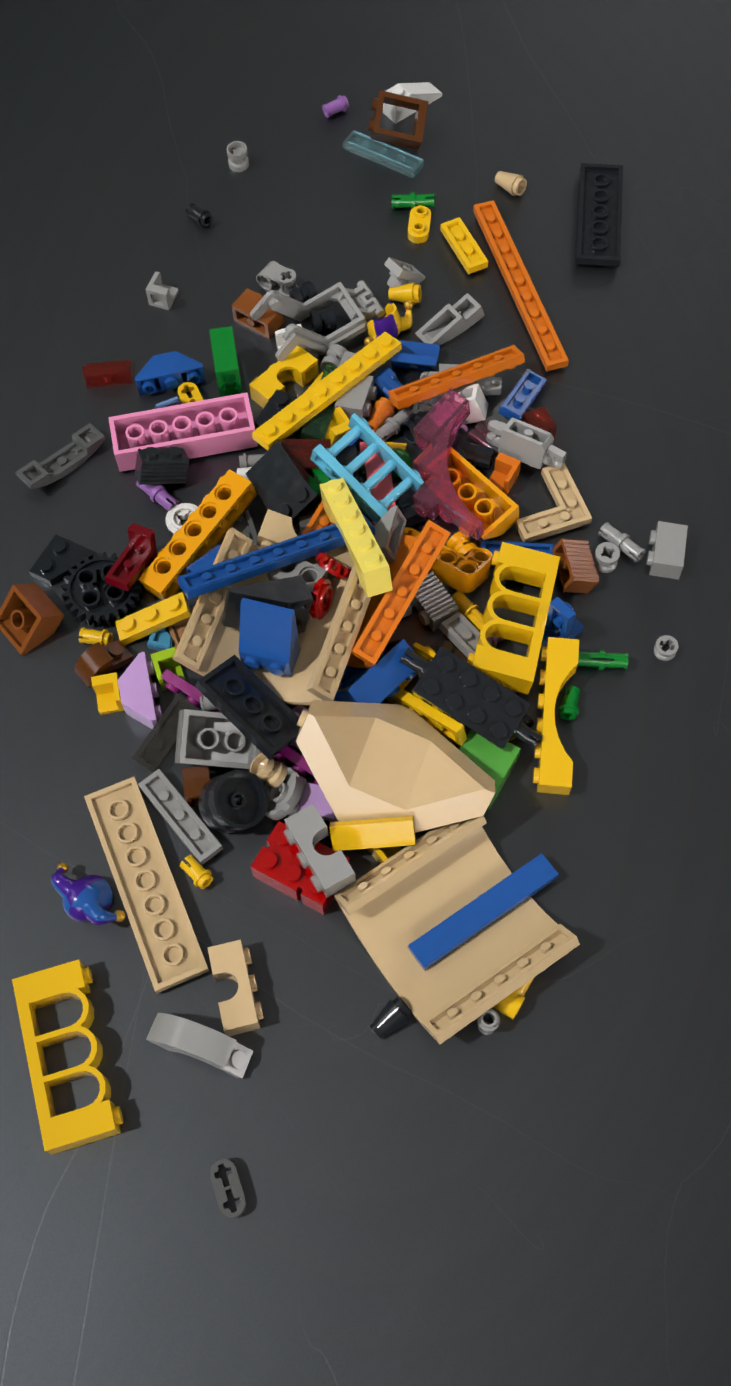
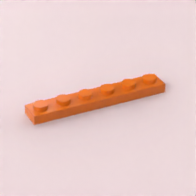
[388,345,525,410]

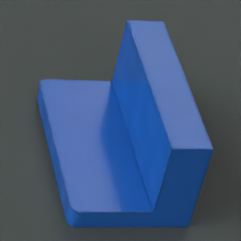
[391,340,440,372]

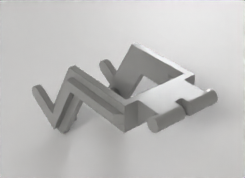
[250,280,385,361]

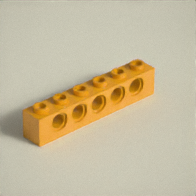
[139,469,257,600]

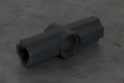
[422,430,495,470]

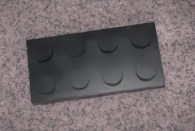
[195,654,300,760]

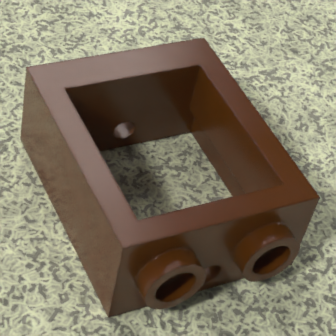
[368,90,429,150]

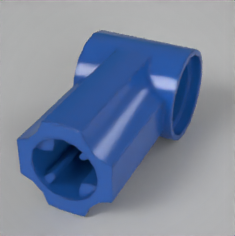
[374,367,403,410]

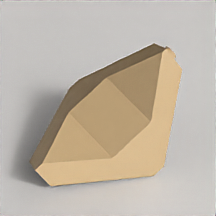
[296,700,495,833]

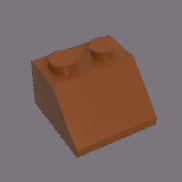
[0,583,64,655]

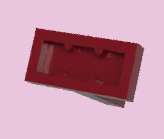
[105,523,157,591]

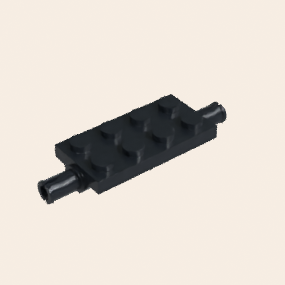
[399,646,542,749]

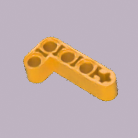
[403,527,493,593]

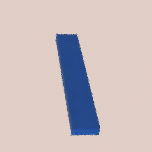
[408,853,559,971]

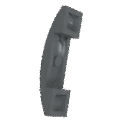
[15,423,105,489]

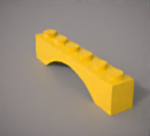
[533,637,579,795]

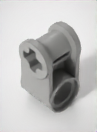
[256,261,298,297]

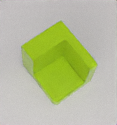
[150,647,186,691]

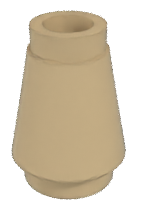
[495,171,527,196]

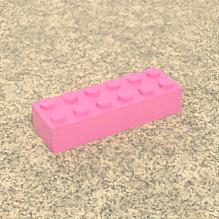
[108,392,258,472]

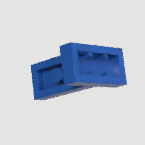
[540,597,584,654]

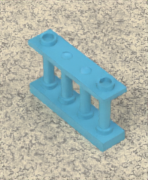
[311,413,424,524]

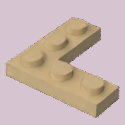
[515,463,592,543]

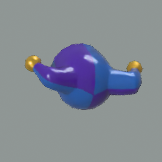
[51,862,125,925]

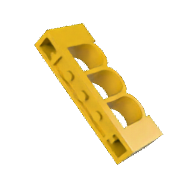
[467,542,560,694]
[12,959,123,1155]

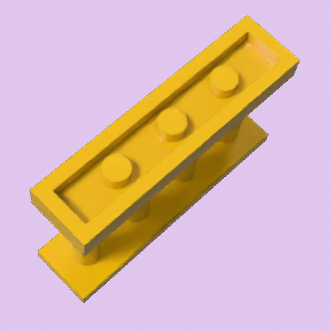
[384,642,467,747]

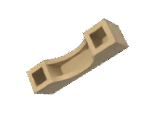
[256,509,354,569]

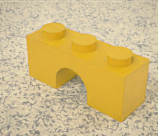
[249,346,319,409]

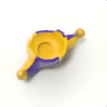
[364,300,413,346]

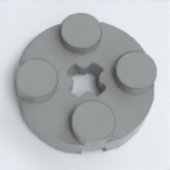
[264,767,307,820]

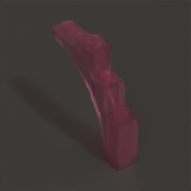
[413,389,484,540]

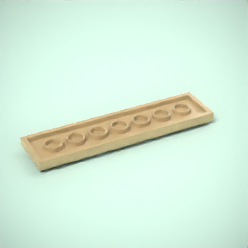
[84,777,209,993]

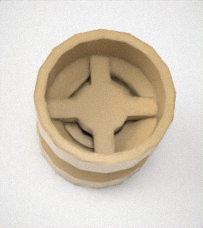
[250,753,288,788]

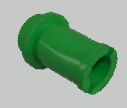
[558,686,581,720]

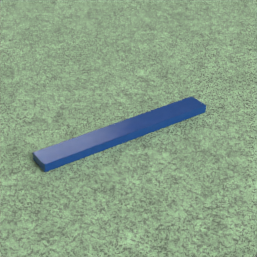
[177,514,375,600]

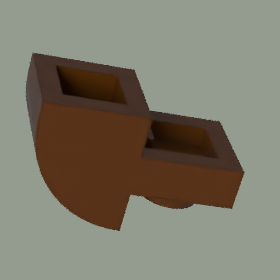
[74,639,133,688]

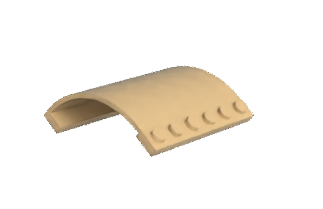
[172,527,371,705]
[334,815,580,1044]

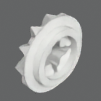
[165,503,198,534]

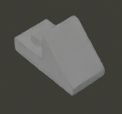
[384,257,425,287]

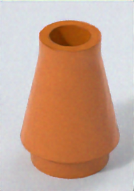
[368,397,396,432]

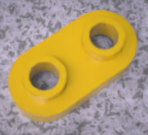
[408,205,431,244]

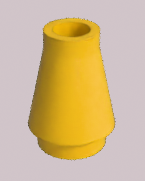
[388,282,422,305]

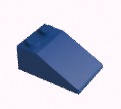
[239,598,301,676]

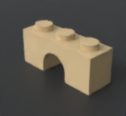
[207,939,264,1036]

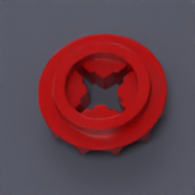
[316,553,352,580]
[310,578,333,620]

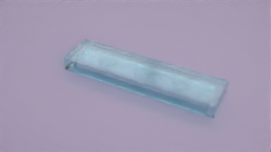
[343,130,424,178]

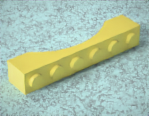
[319,478,393,598]

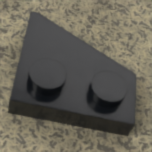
[29,535,95,586]

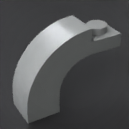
[146,1013,253,1079]

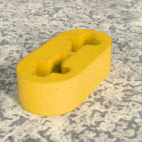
[177,382,203,404]

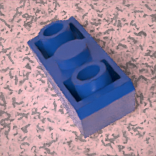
[135,351,206,396]

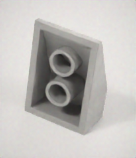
[175,709,260,769]

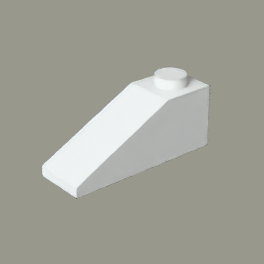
[383,82,442,124]
[411,384,489,424]

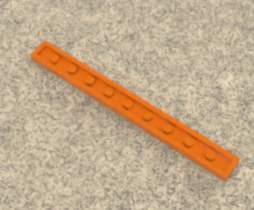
[473,200,569,372]

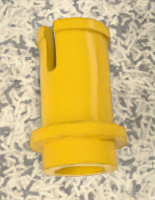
[79,627,113,646]
[180,855,213,889]

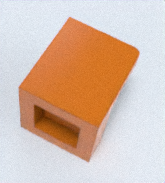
[489,452,521,495]

